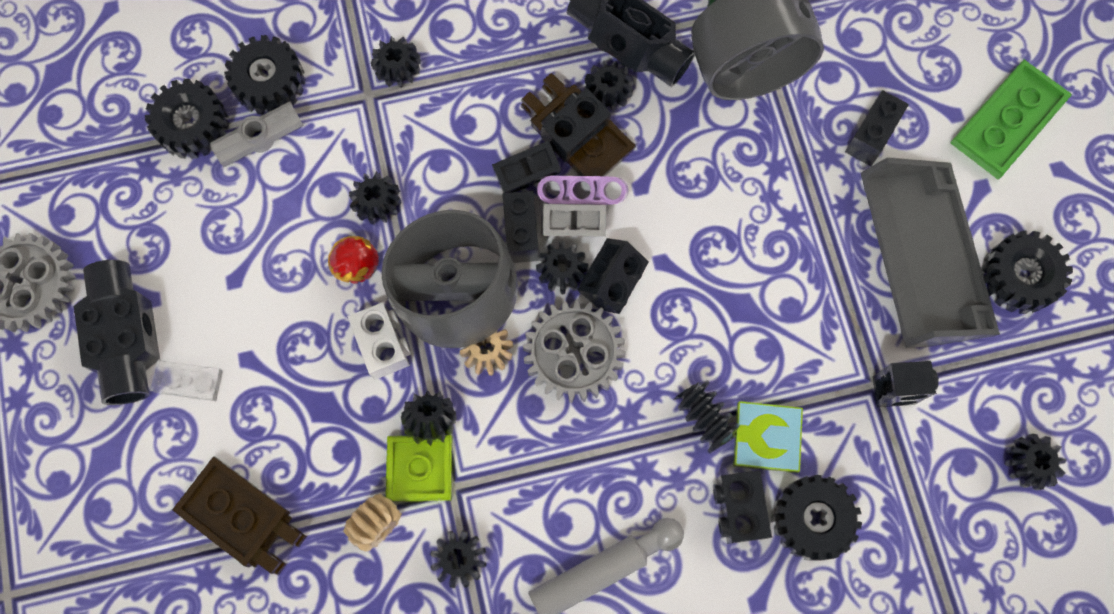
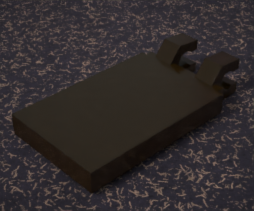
[521,73,636,176]
[172,456,307,575]

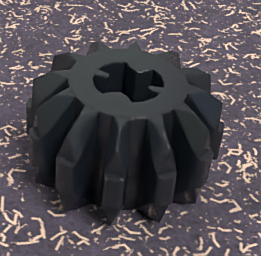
[371,36,421,88]
[584,60,634,112]
[349,171,401,225]
[536,240,589,295]
[401,390,457,447]
[1004,434,1067,491]
[430,530,487,588]

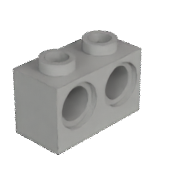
[541,204,606,236]

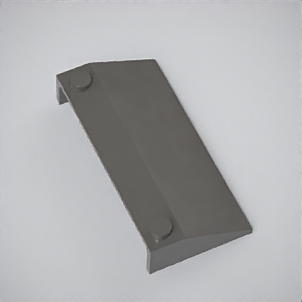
[861,157,1000,348]

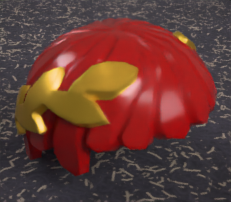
[328,236,379,284]

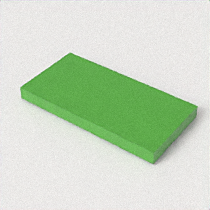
[950,59,1072,180]

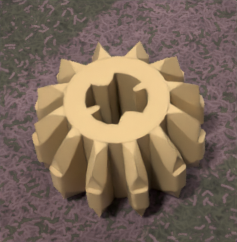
[459,329,513,376]
[343,494,401,552]

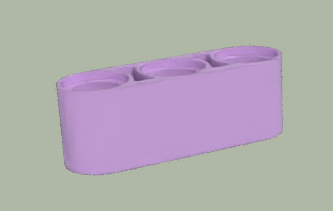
[537,176,628,205]

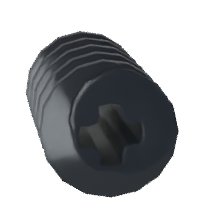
[673,380,739,454]

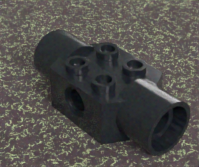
[567,0,695,87]
[73,260,160,405]

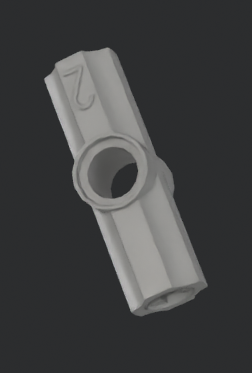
[210,101,304,167]

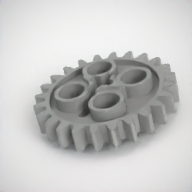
[0,233,76,333]
[523,300,626,403]

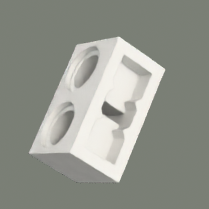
[347,302,412,380]

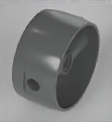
[691,0,824,100]
[381,210,518,348]

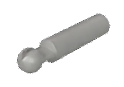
[528,518,684,614]

